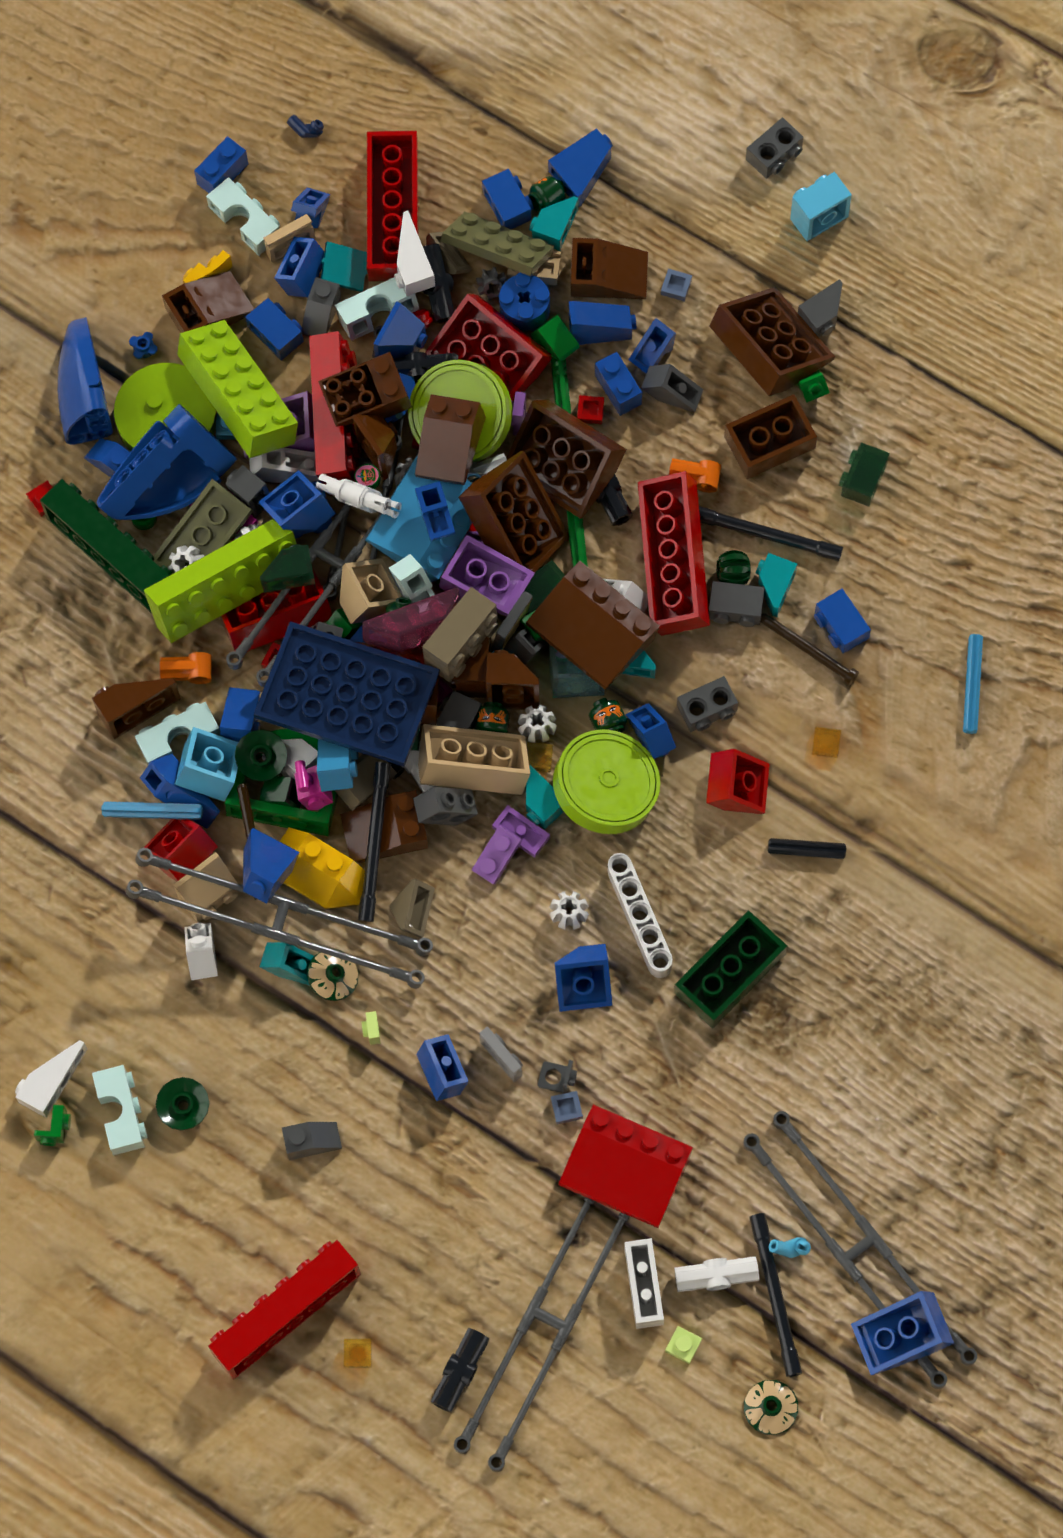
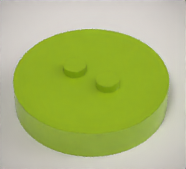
[408,360,512,463]
[114,363,217,451]
[553,729,660,834]

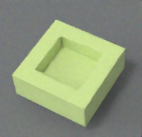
[361,1011,381,1045]
[665,1326,702,1364]

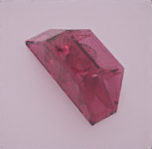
[363,587,459,656]

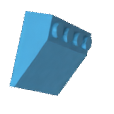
[365,456,472,583]

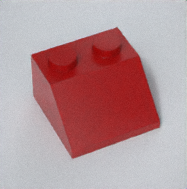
[706,749,770,814]
[144,819,218,882]

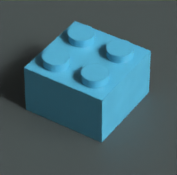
[790,172,852,242]
[175,727,239,802]

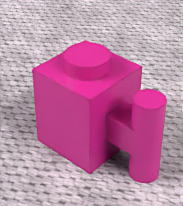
[294,760,333,811]

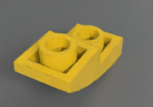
[183,250,233,284]

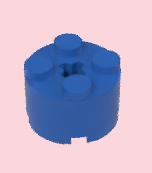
[499,272,550,332]

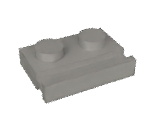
[479,1026,523,1082]

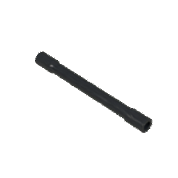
[699,506,843,562]
[358,762,391,922]
[749,1213,802,1377]

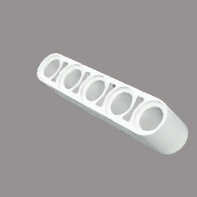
[608,853,673,978]

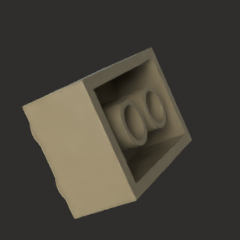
[422,587,498,682]

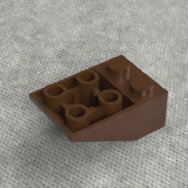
[571,238,648,299]
[162,271,254,333]
[318,352,412,427]

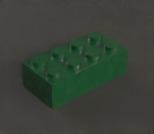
[674,910,788,1029]

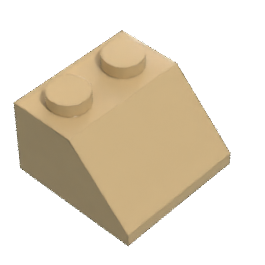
[339,558,402,624]
[174,852,239,923]

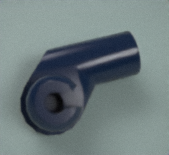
[287,115,324,138]

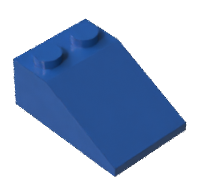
[851,1291,954,1375]

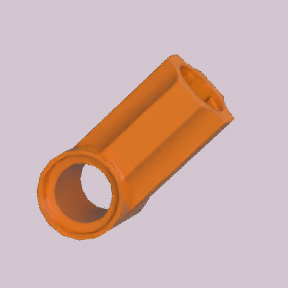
[669,458,722,493]
[160,652,212,684]

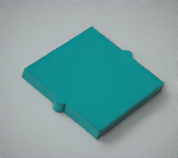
[321,241,367,292]

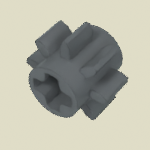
[476,267,506,300]

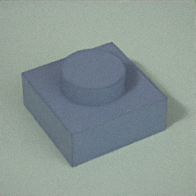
[661,269,692,302]
[551,1091,583,1125]

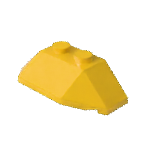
[279,827,365,909]

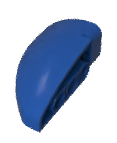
[57,317,113,445]
[96,404,238,520]

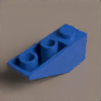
[140,753,220,829]

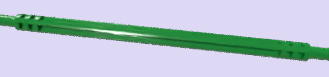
[550,355,588,568]

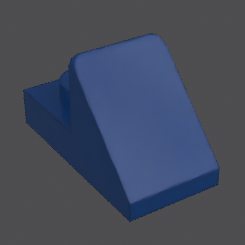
[291,188,330,228]
[628,318,676,374]

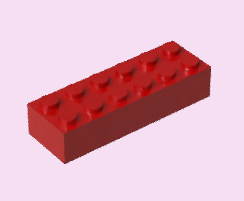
[367,131,419,282]
[309,331,362,496]
[638,471,710,636]
[208,1240,361,1380]

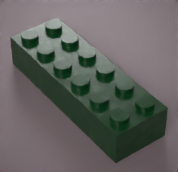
[40,479,172,614]

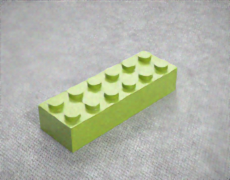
[177,320,298,458]
[144,519,302,643]

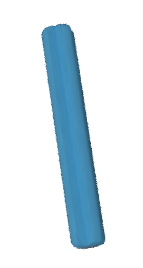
[963,634,983,734]
[101,801,203,820]

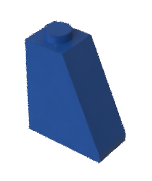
[548,128,613,207]
[569,301,637,345]
[243,828,300,904]

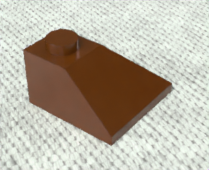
[352,415,398,480]

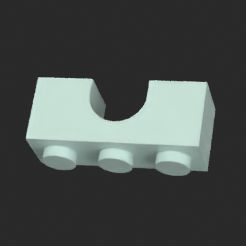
[206,177,280,256]
[335,277,419,341]
[389,554,448,636]
[135,701,220,765]
[92,1065,148,1156]

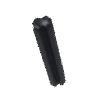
[768,838,846,859]

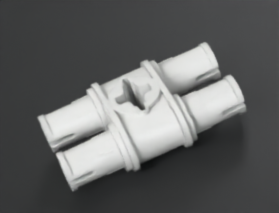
[316,474,402,518]

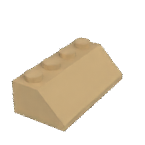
[418,724,530,795]

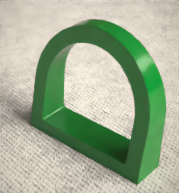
[225,729,338,836]

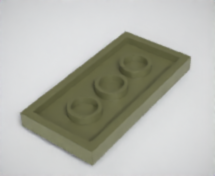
[441,212,554,276]
[154,479,254,568]

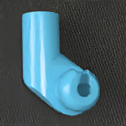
[769,1237,811,1258]

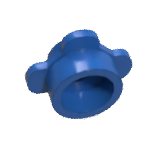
[129,332,158,359]

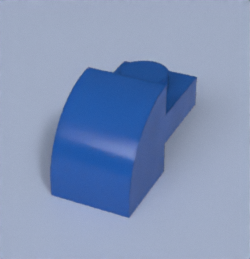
[415,481,456,542]

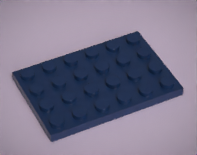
[254,621,440,767]

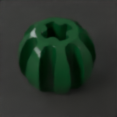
[716,550,751,585]

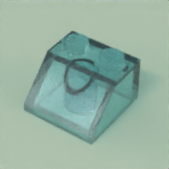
[548,643,605,698]

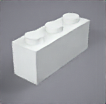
[624,1238,664,1329]

